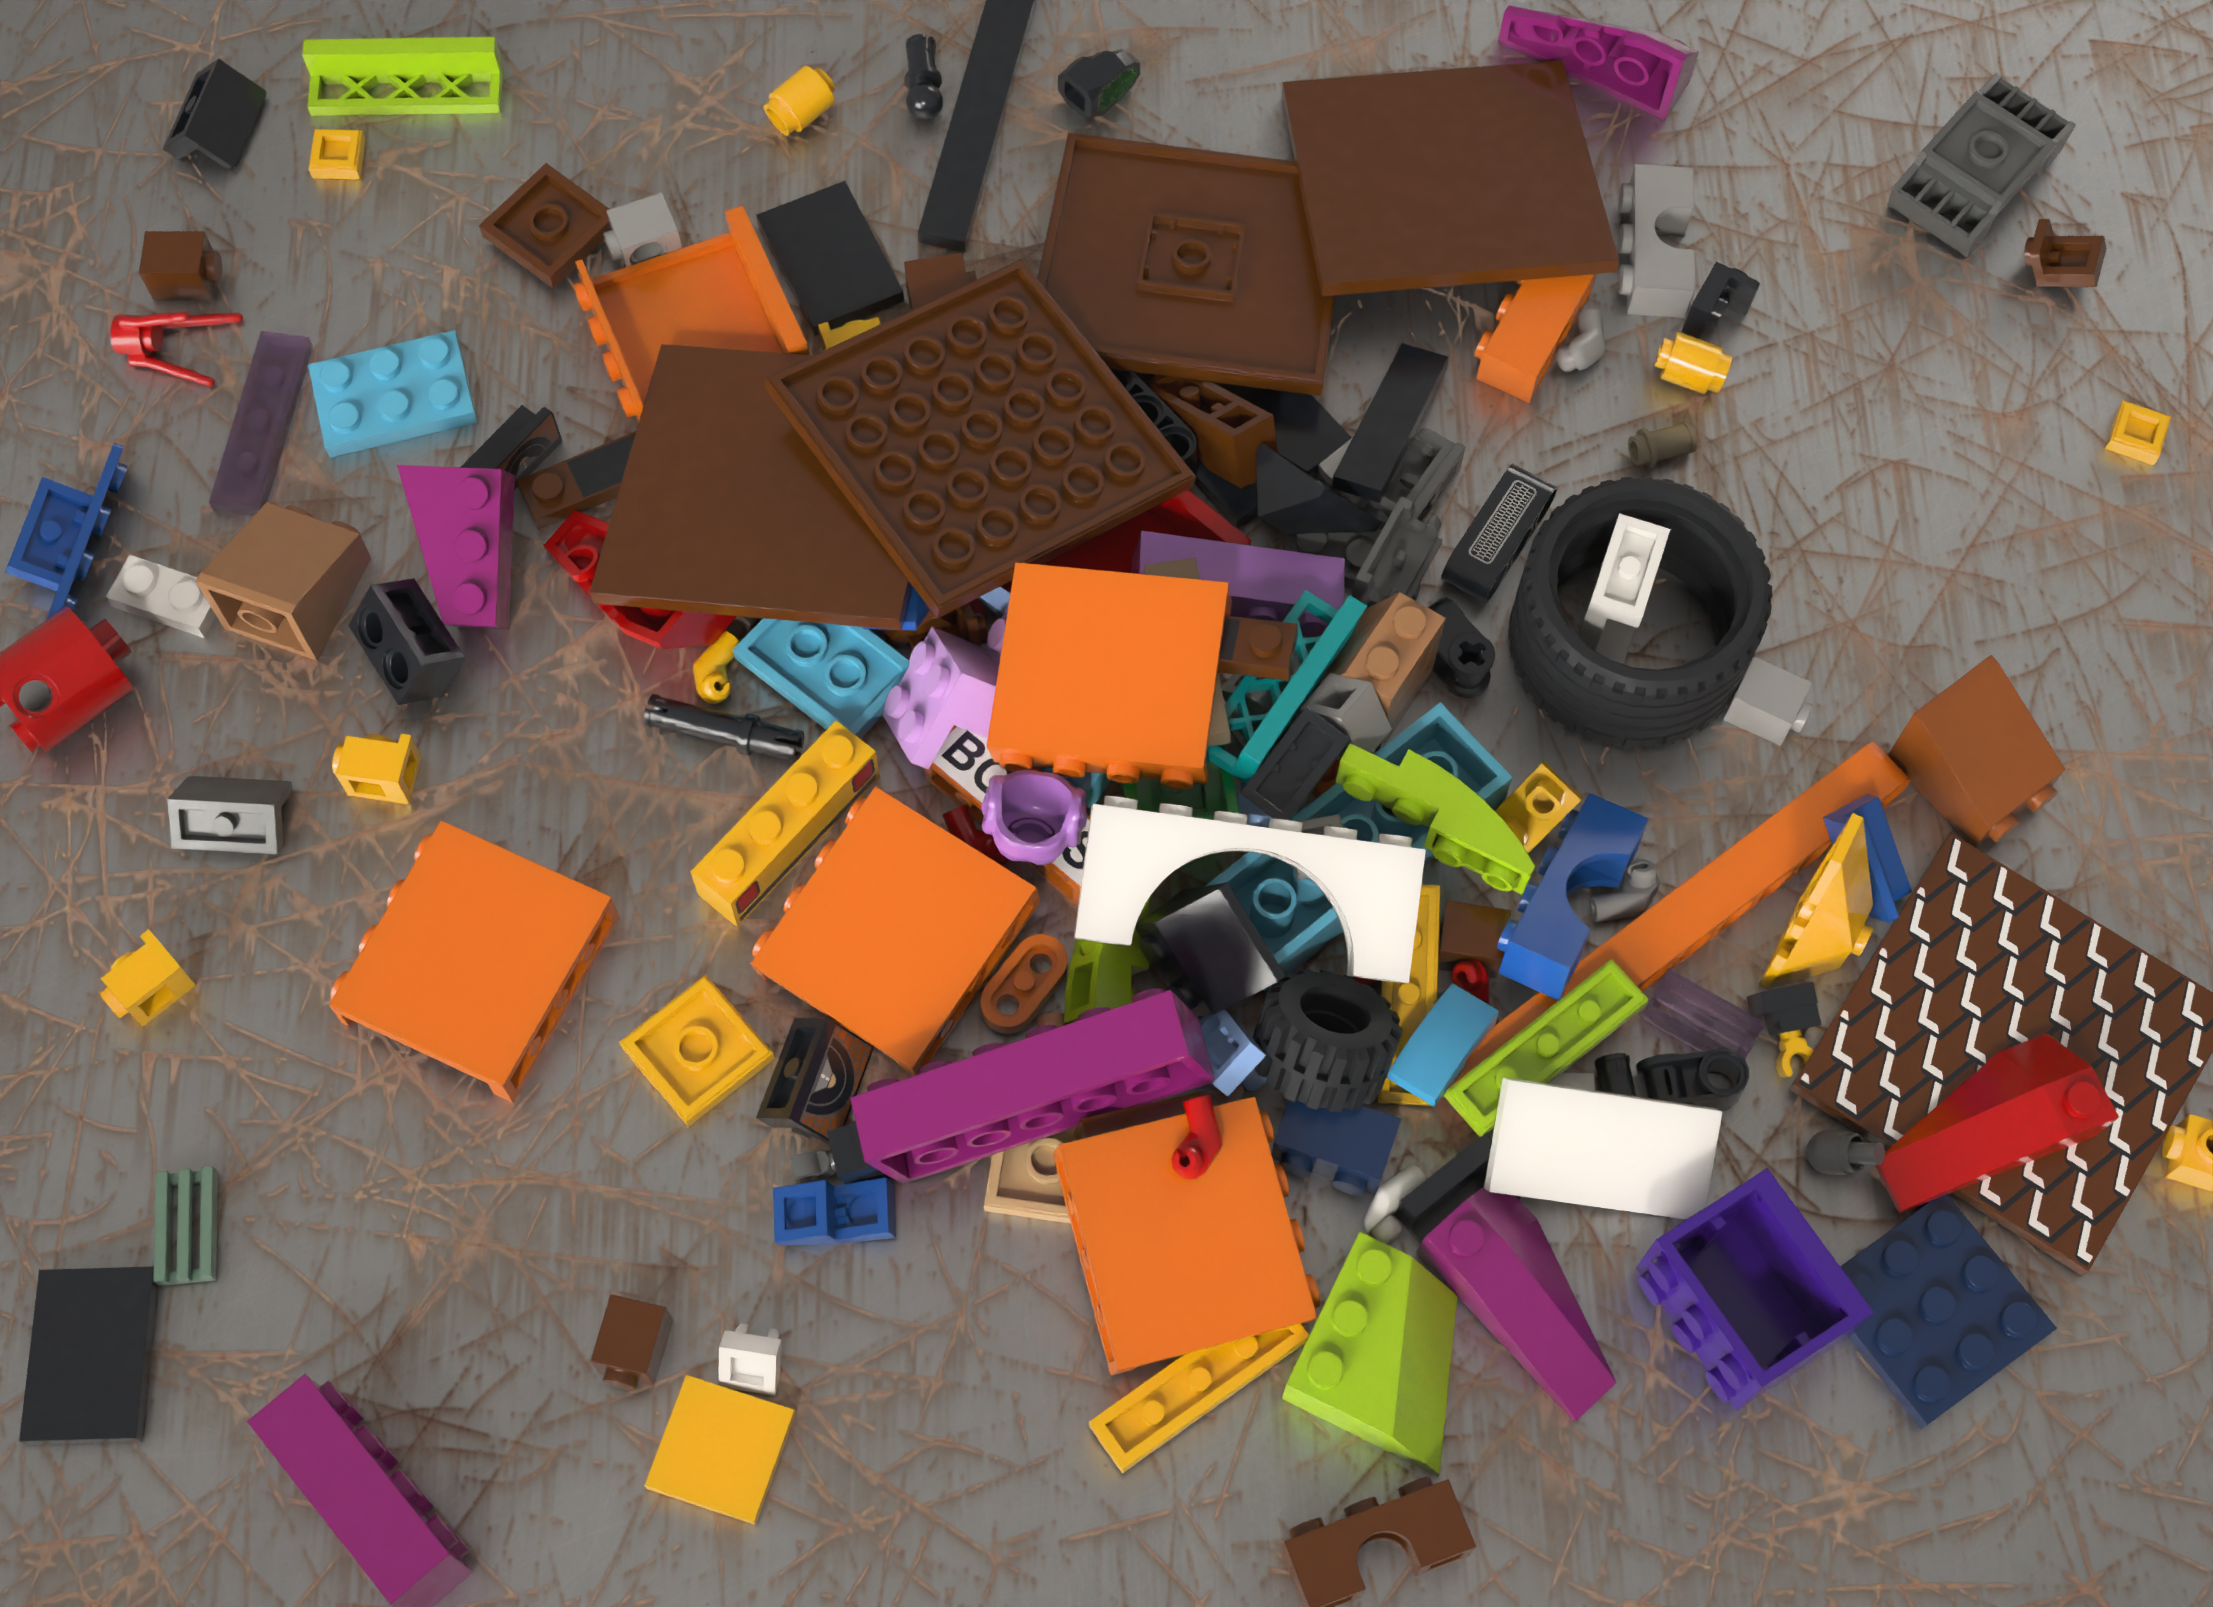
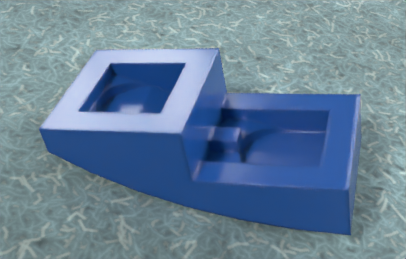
[773,1178,896,1245]

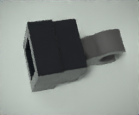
[790,1121,891,1184]

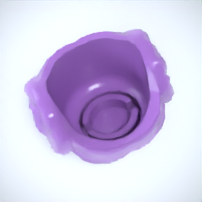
[981,769,1087,865]

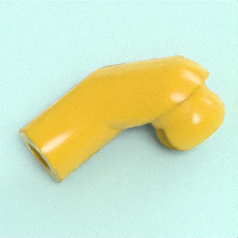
[693,631,740,704]

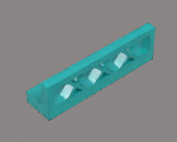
[1206,590,1367,784]

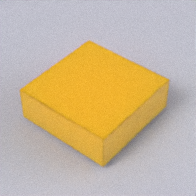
[308,129,366,180]
[2105,400,2171,465]

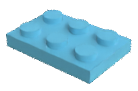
[308,330,478,458]
[733,618,909,739]

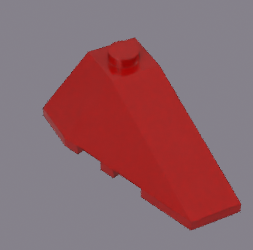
[543,510,737,649]
[1875,1034,2119,1213]

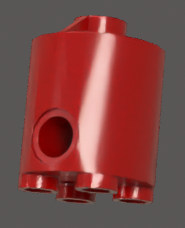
[0,606,134,753]

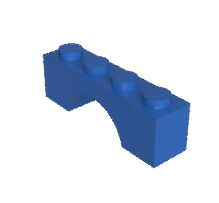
[1497,793,1649,1001]

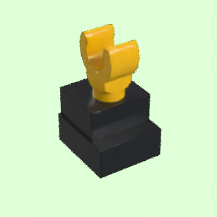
[1746,981,1822,1078]

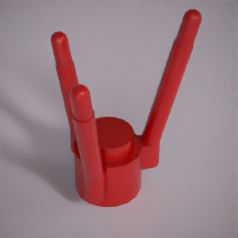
[110,312,243,387]

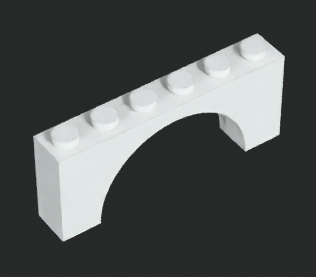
[1074,796,1426,983]

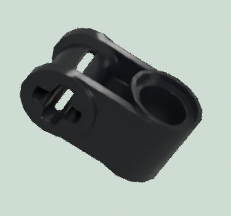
[1427,597,1496,699]
[1636,1048,1749,1112]

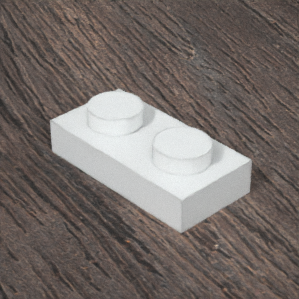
[106,555,216,638]

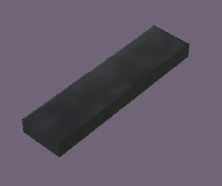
[1332,343,1449,503]

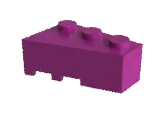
[397,465,515,629]

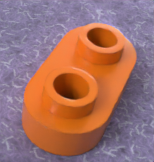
[980,934,1068,1034]

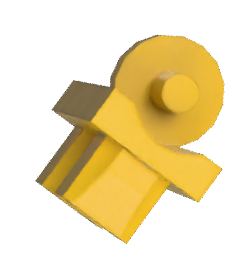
[1494,760,1583,853]

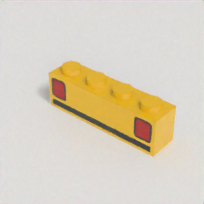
[690,720,880,927]

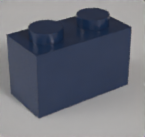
[1271,1100,1401,1196]

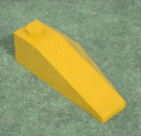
[1759,813,1874,989]

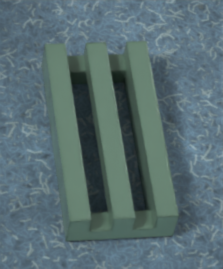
[153,1166,218,1286]

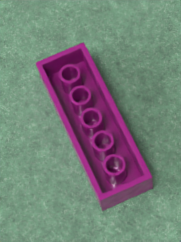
[850,989,1216,1184]

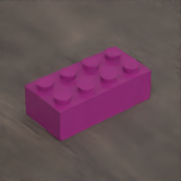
[247,1374,473,1607]

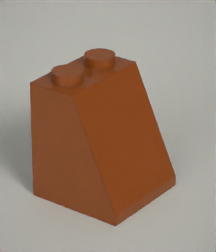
[1888,655,2065,847]

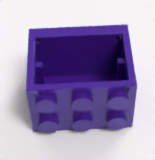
[1636,1168,1874,1411]

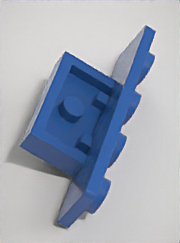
[5,443,128,620]

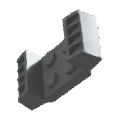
[1887,73,2076,258]

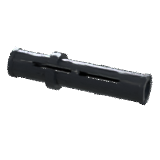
[644,694,804,763]

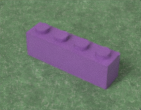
[1131,531,1345,638]

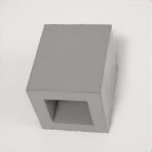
[1723,656,1813,746]

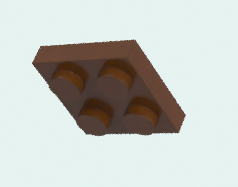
[479,163,611,289]

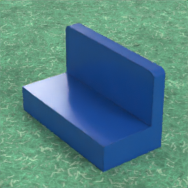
[1823,794,1912,923]

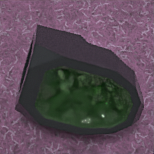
[1058,49,1140,119]

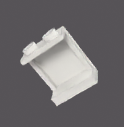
[1578,513,1670,664]

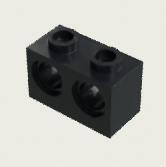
[348,578,465,705]

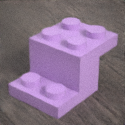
[882,608,1008,769]

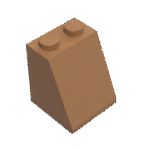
[195,502,371,661]
[1312,592,1446,752]

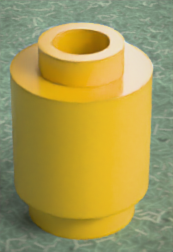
[763,65,835,136]
[1654,332,1733,394]

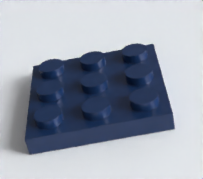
[1840,1194,2057,1430]

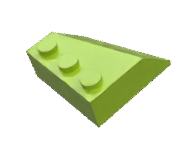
[1282,1231,1457,1477]

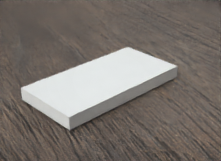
[1484,1077,1722,1219]

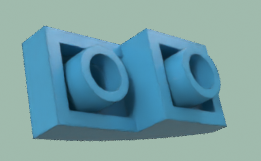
[1387,983,1499,1107]

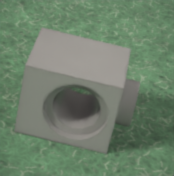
[603,192,682,267]

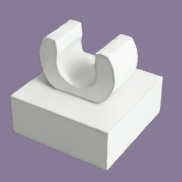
[719,1323,781,1396]

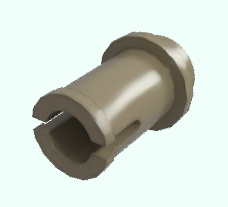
[1628,421,1697,468]

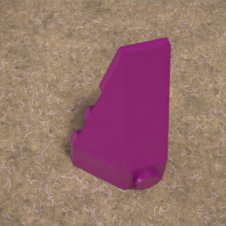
[1498,5,1699,121]
[1416,1187,1617,1422]

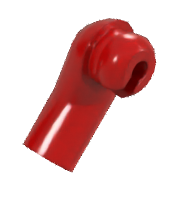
[942,805,1009,866]

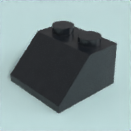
[1135,883,1286,1016]

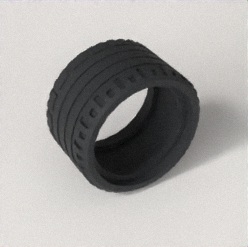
[1508,476,1773,749]

